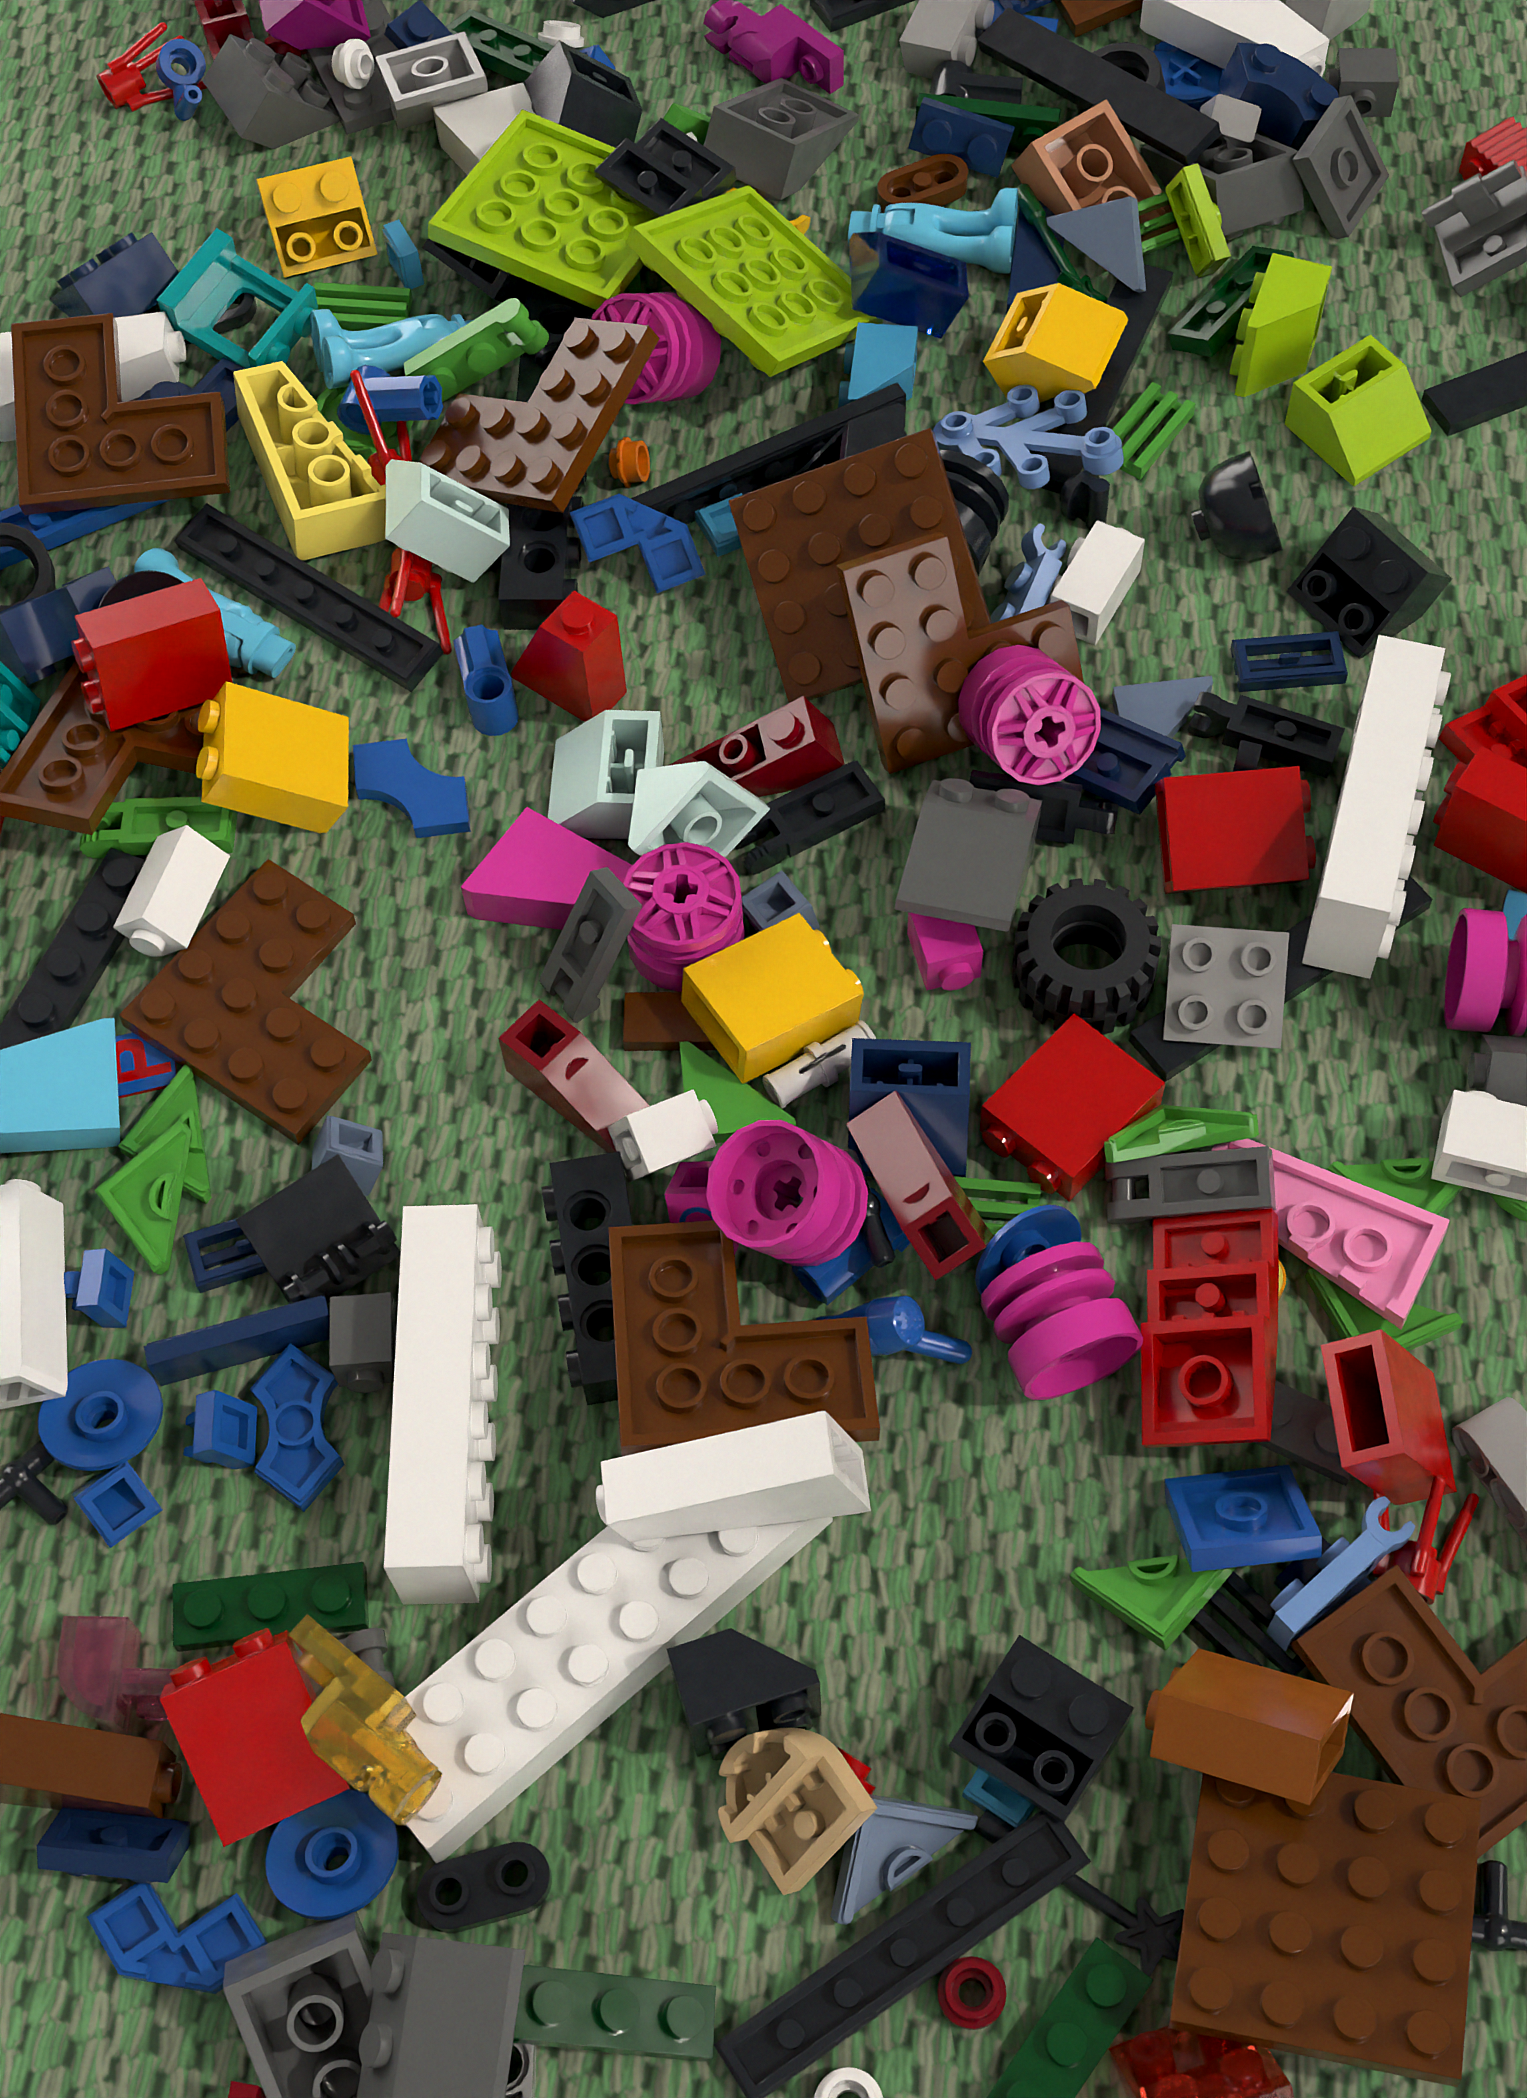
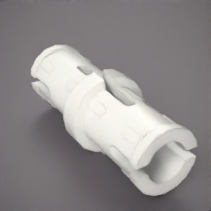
[762,1020,876,1109]

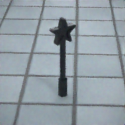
[974,1809,1184,1977]

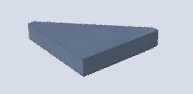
[1047,196,1146,293]
[1112,676,1213,739]
[830,1794,978,1925]

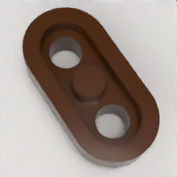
[877,154,968,213]

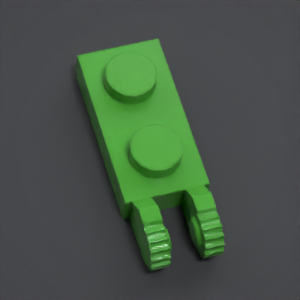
[79,797,238,859]

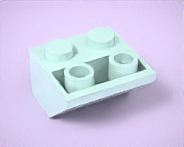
[385,459,510,583]
[548,710,664,839]

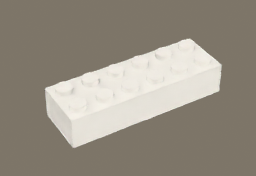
[1302,635,1451,979]
[384,1204,502,1605]

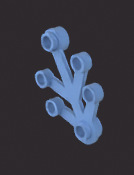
[933,385,1124,489]

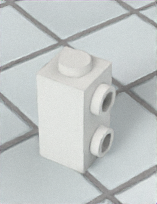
[1045,520,1145,645]
[113,825,230,957]

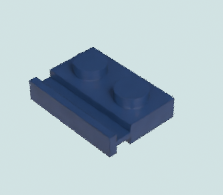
[1062,708,1186,815]

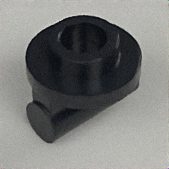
[1060,470,1110,530]

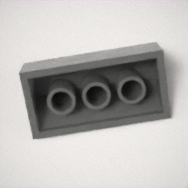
[357,1932,526,2098]

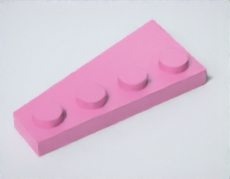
[1211,1139,1450,1330]

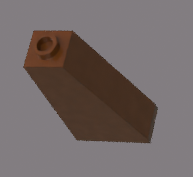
[0,1713,182,1818]

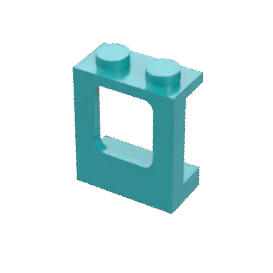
[157,228,318,369]

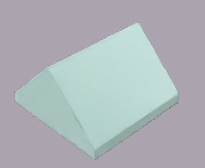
[628,761,770,857]

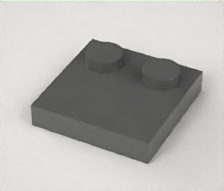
[1293,95,1389,239]

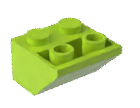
[1229,253,1332,397]
[1285,334,1431,487]

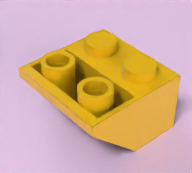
[256,156,378,278]
[983,283,1129,403]

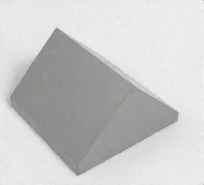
[375,32,488,130]

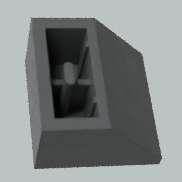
[202,34,340,149]

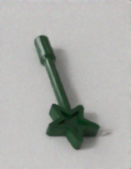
[1016,184,1108,304]

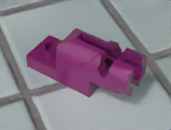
[703,0,844,94]

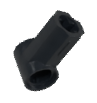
[929,60,1023,104]

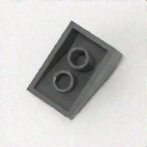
[704,78,860,200]
[1142,133,1304,239]
[894,778,1042,932]
[223,1911,375,2098]

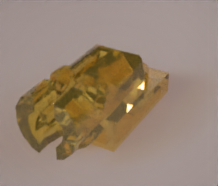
[289,1614,442,1825]

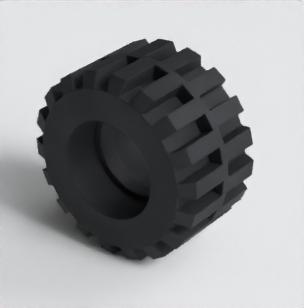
[1012,878,1161,1035]

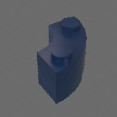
[1218,43,1339,151]
[0,566,116,684]

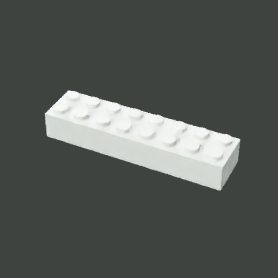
[345,1517,833,1864]

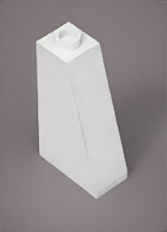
[1140,0,1330,77]
[433,83,535,175]
[0,311,186,442]
[0,1179,68,1409]
[596,1411,871,1542]

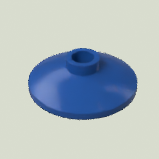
[975,1205,1082,1295]
[38,1359,163,1471]
[265,1789,399,1920]

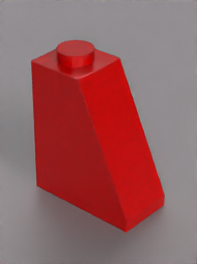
[511,590,627,722]

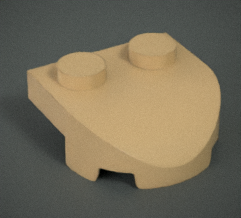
[718,1728,878,1895]

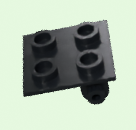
[235,1154,401,1304]

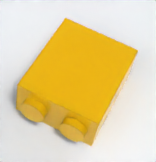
[196,681,349,833]
[681,913,864,1084]

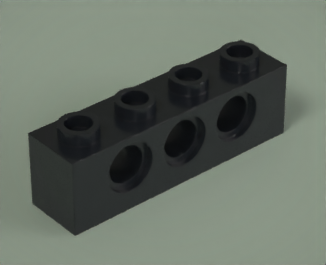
[541,1151,633,1405]

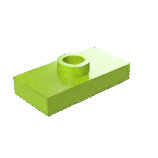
[1165,163,1231,278]

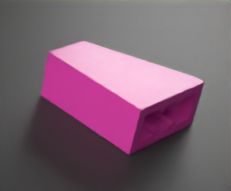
[461,807,633,930]

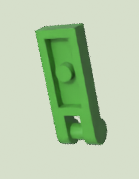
[404,298,549,402]

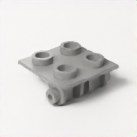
[1163,924,1289,1049]

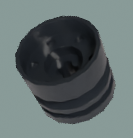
[940,450,1009,577]

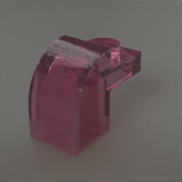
[57,1616,175,1735]

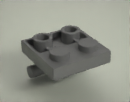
[1422,159,1527,297]

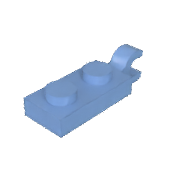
[990,523,1066,623]
[1266,1496,1415,1651]

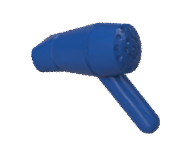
[816,1296,972,1364]

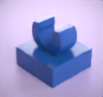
[64,1248,134,1328]
[183,1390,258,1469]

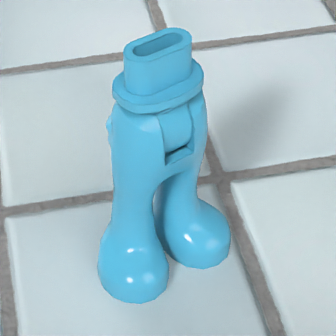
[848,188,1018,274]
[310,309,473,389]
[126,548,296,678]

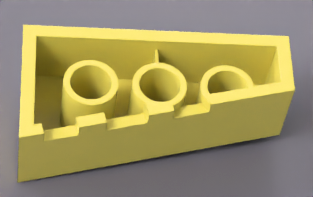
[233,361,386,561]

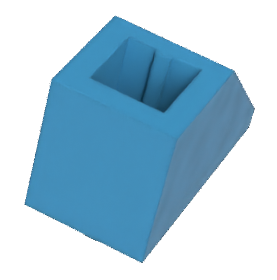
[838,322,918,408]

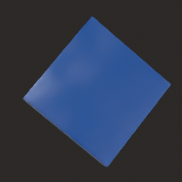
[1164,1465,1322,1572]

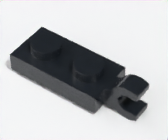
[1187,692,1345,778]
[970,770,1119,844]

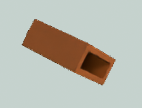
[1145,1648,1353,1805]

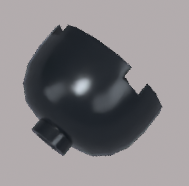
[1191,451,1283,561]

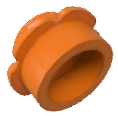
[609,437,650,488]

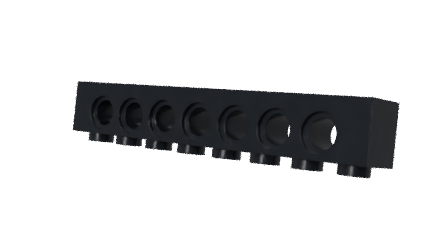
[498,282,596,630]

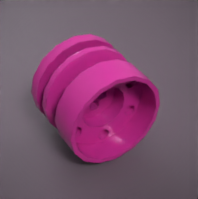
[591,292,721,404]
[958,645,1101,785]
[623,842,744,992]
[1444,908,1527,1037]
[706,1120,868,1266]
[981,1242,1143,1400]

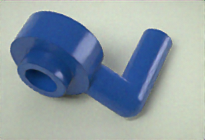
[156,39,206,121]

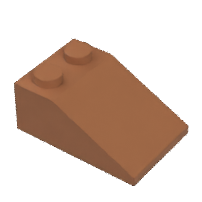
[1011,99,1179,271]

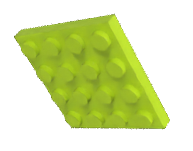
[428,109,656,310]
[625,185,888,377]

